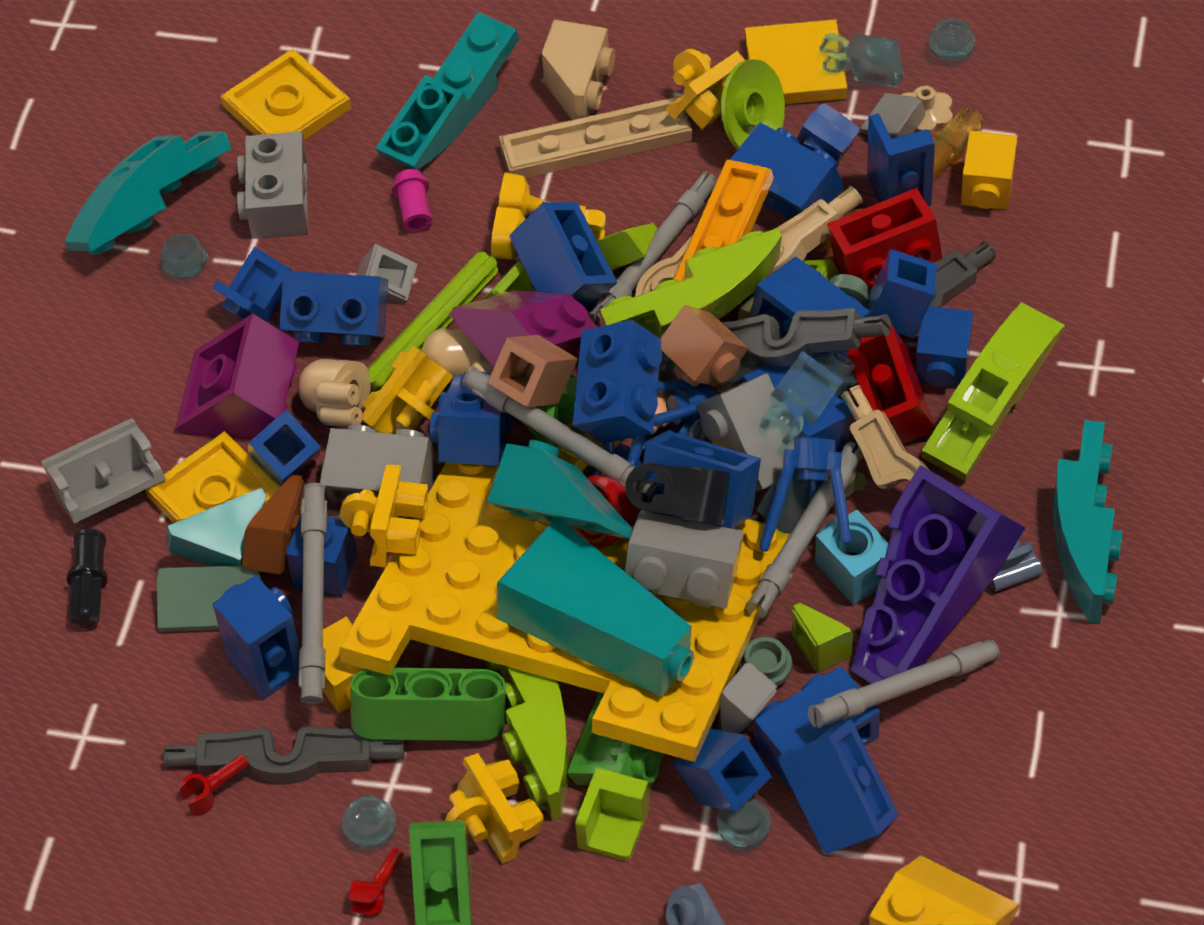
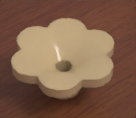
[902,86,953,133]

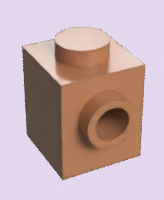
[660,305,749,388]
[487,335,578,408]

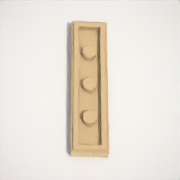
[499,96,692,178]

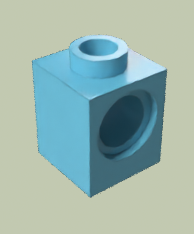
[815,510,889,606]

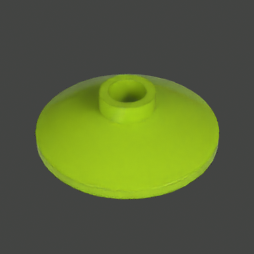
[721,59,785,149]

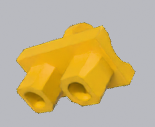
[665,49,745,130]
[361,346,453,434]
[340,464,428,568]
[445,753,543,864]

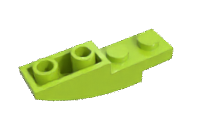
[600,228,782,338]
[921,302,1065,482]
[484,660,569,821]

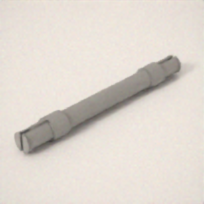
[588,172,717,327]
[462,367,658,500]
[745,442,864,618]
[299,483,327,705]
[807,639,1000,728]

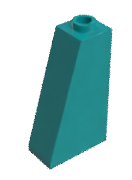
[497,519,694,697]

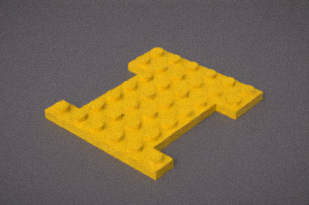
[340,462,793,762]

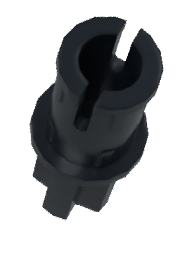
[66,529,108,628]

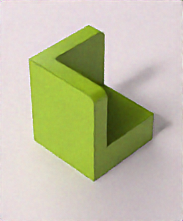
[575,767,650,862]

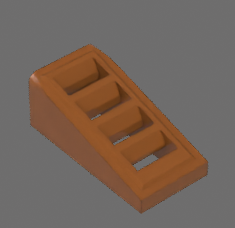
[242,475,304,575]

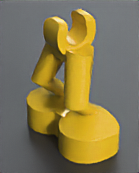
[491,173,606,260]

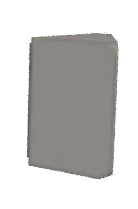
[860,93,925,139]
[357,244,417,305]
[720,662,777,734]

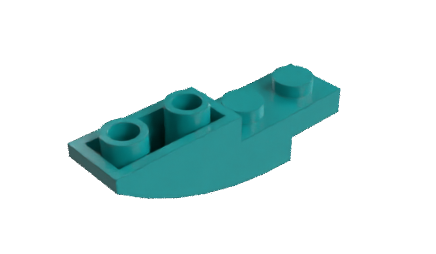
[375,12,520,170]
[65,132,232,255]
[1053,420,1123,624]

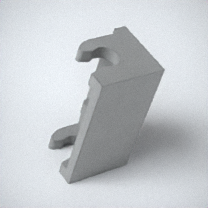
[41,418,166,523]

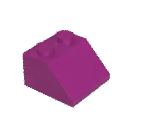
[449,291,597,368]
[175,314,299,439]

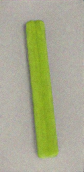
[367,251,498,392]

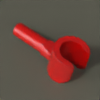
[180,753,250,816]
[349,848,404,915]

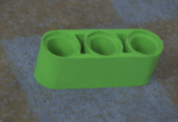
[350,668,506,741]

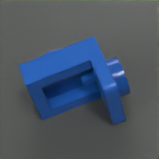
[797,103,860,163]
[213,246,293,322]

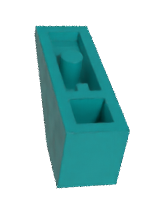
[487,440,633,539]

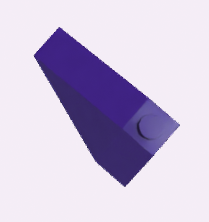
[851,465,1025,684]

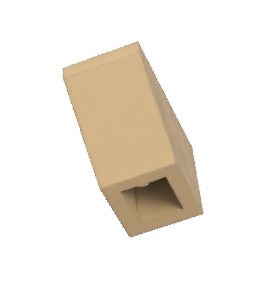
[542,19,615,120]

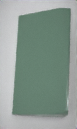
[157,565,264,632]

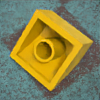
[869,855,1019,925]

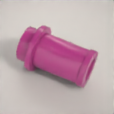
[391,169,433,233]

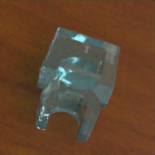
[819,33,904,87]
[760,351,843,445]

